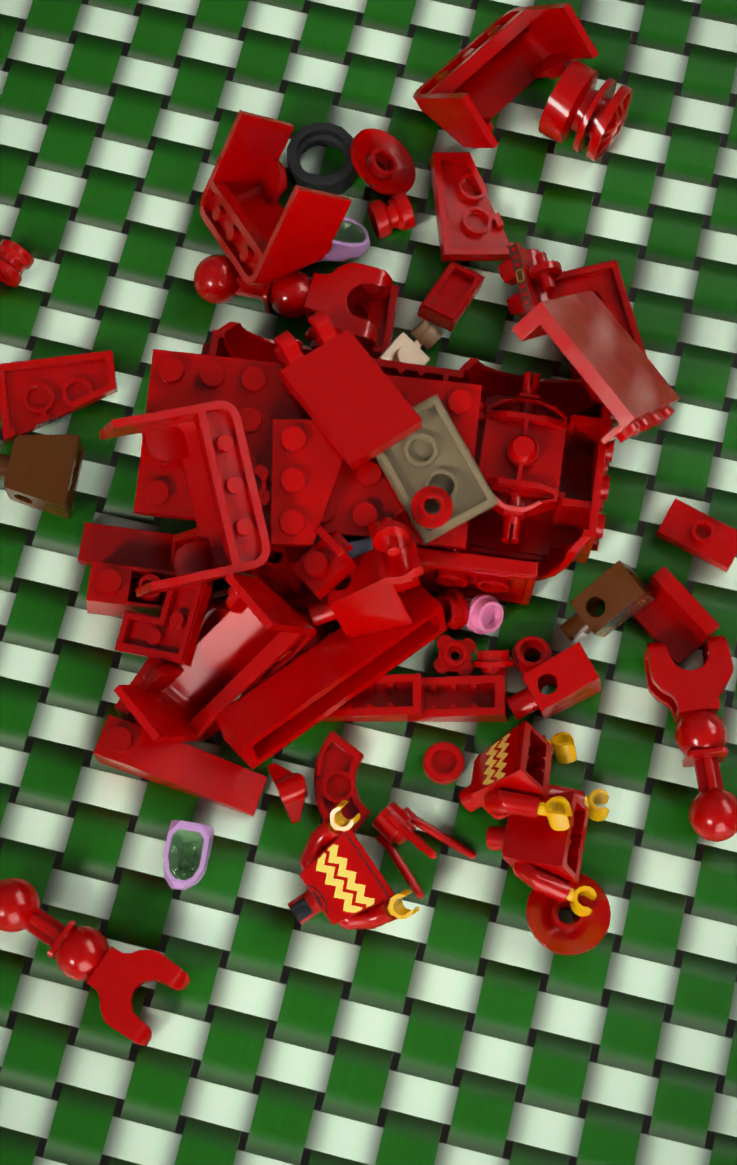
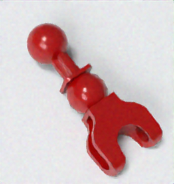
[193,255,393,351]
[643,635,737,842]
[0,877,191,1046]

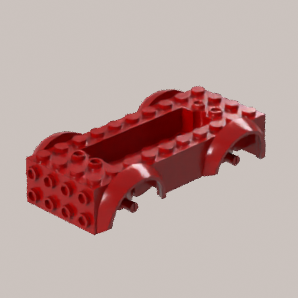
[201,322,617,581]

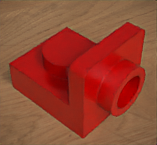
[290,525,358,600]

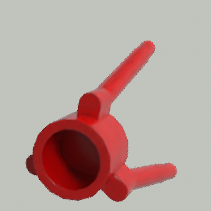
[372,802,476,899]

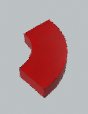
[314,730,371,834]

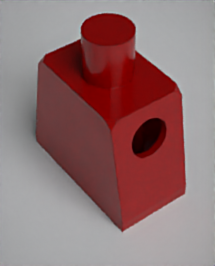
[307,549,413,638]
[506,642,602,721]

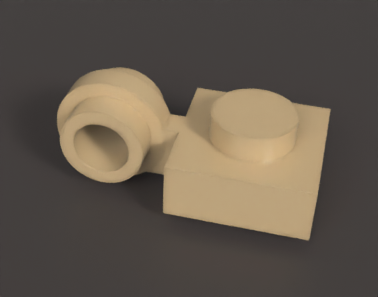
[377,319,443,365]

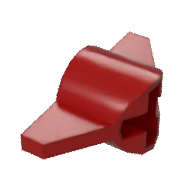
[267,763,309,825]

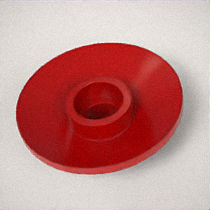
[350,128,416,196]
[526,873,611,956]

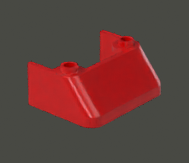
[413,3,599,149]
[200,110,352,286]
[99,400,271,597]
[114,573,317,742]

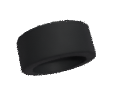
[287,123,357,195]

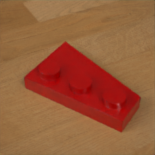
[430,152,514,261]
[0,350,118,444]
[271,419,344,547]

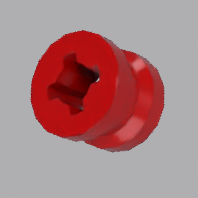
[0,239,34,287]

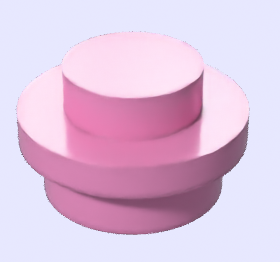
[466,594,504,634]

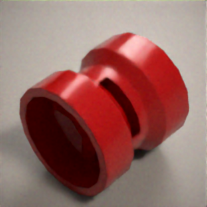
[367,191,415,239]

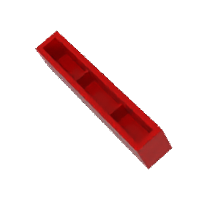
[216,585,447,770]

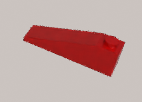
[93,714,268,817]

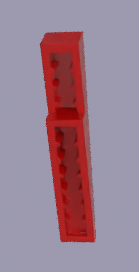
[320,674,508,722]

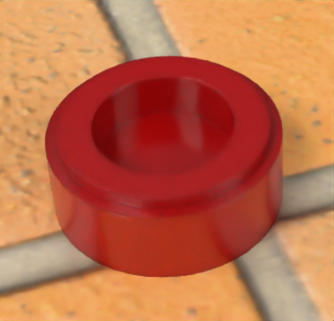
[423,742,464,785]

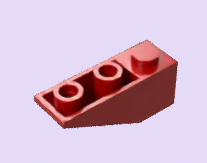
[86,561,213,617]

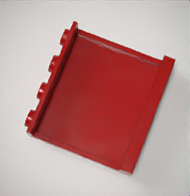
[511,290,680,444]

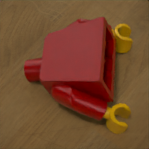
[486,785,610,917]

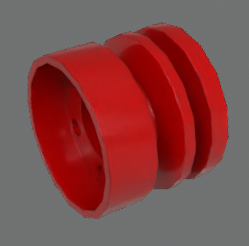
[538,60,633,162]

